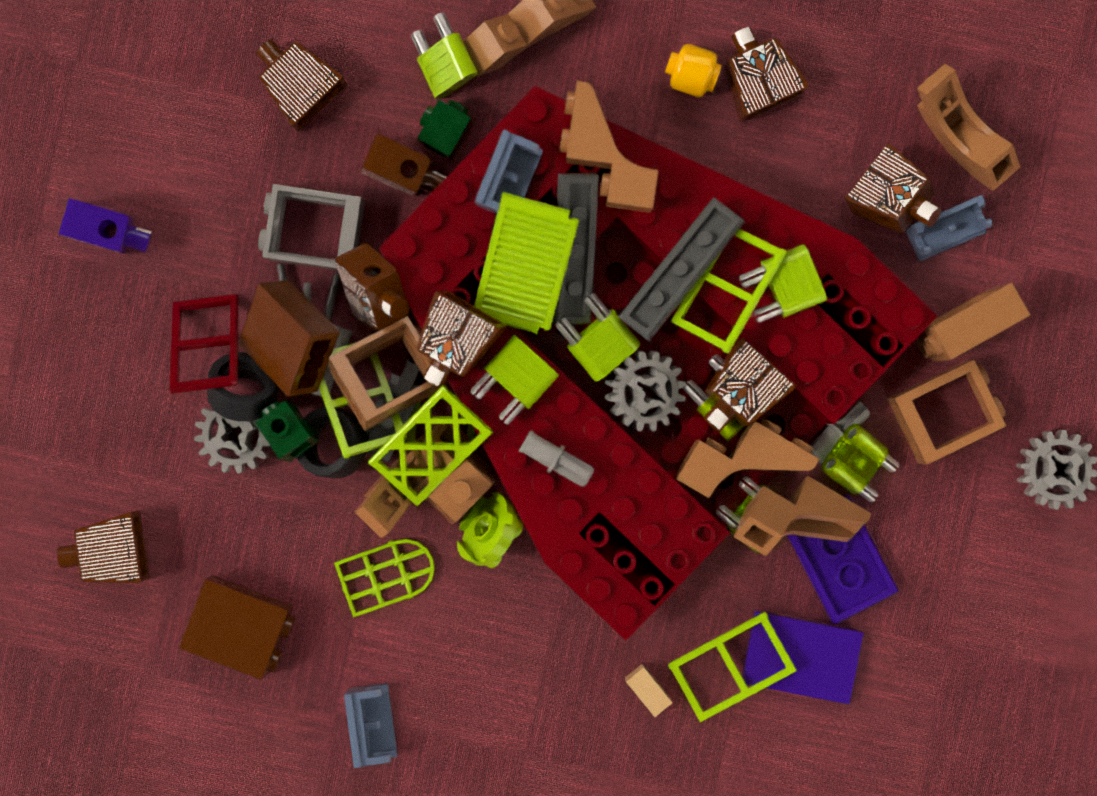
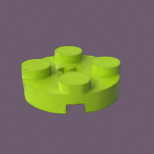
[457,492,523,568]

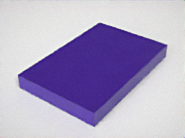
[786,494,899,625]
[742,610,863,705]

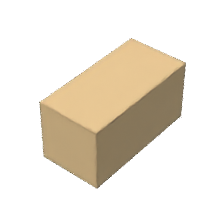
[625,664,672,717]

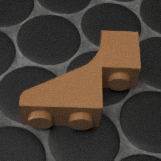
[463,0,597,76]
[560,81,658,213]
[674,418,819,498]
[733,475,871,556]

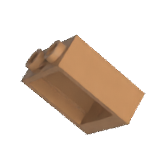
[916,282,1030,362]
[328,316,441,431]
[887,360,1006,465]

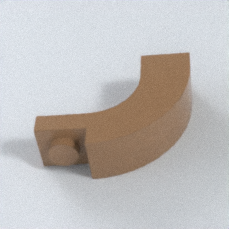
[917,64,1021,191]
[355,424,471,538]

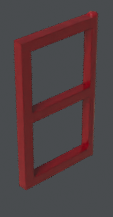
[169,294,239,394]

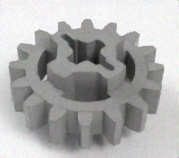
[605,350,686,431]
[194,408,270,474]
[1016,430,1097,510]

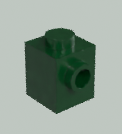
[417,100,473,161]
[255,401,320,462]

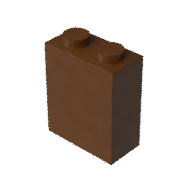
[238,280,340,397]
[179,575,296,680]

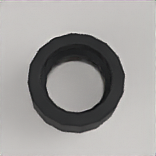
[207,352,279,422]
[297,407,368,478]

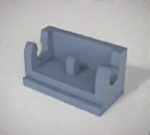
[475,130,543,214]
[906,195,992,262]
[344,683,398,768]

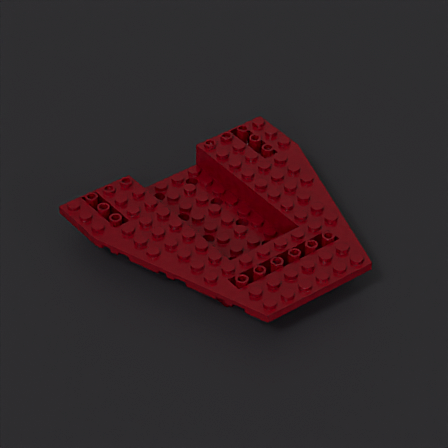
[379,86,937,641]

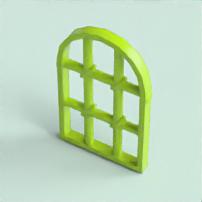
[334,539,435,618]

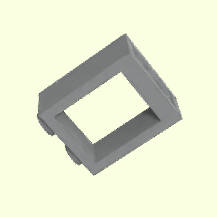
[258,184,365,271]

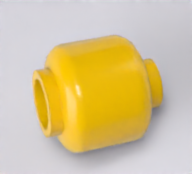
[665,44,722,98]

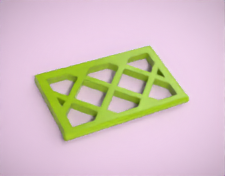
[368,385,493,506]

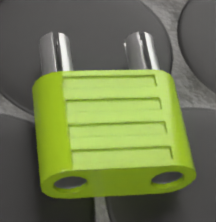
[411,13,478,99]
[739,245,827,323]
[556,293,640,381]
[471,335,559,424]

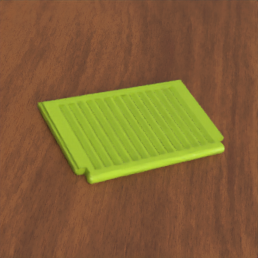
[474,192,579,333]

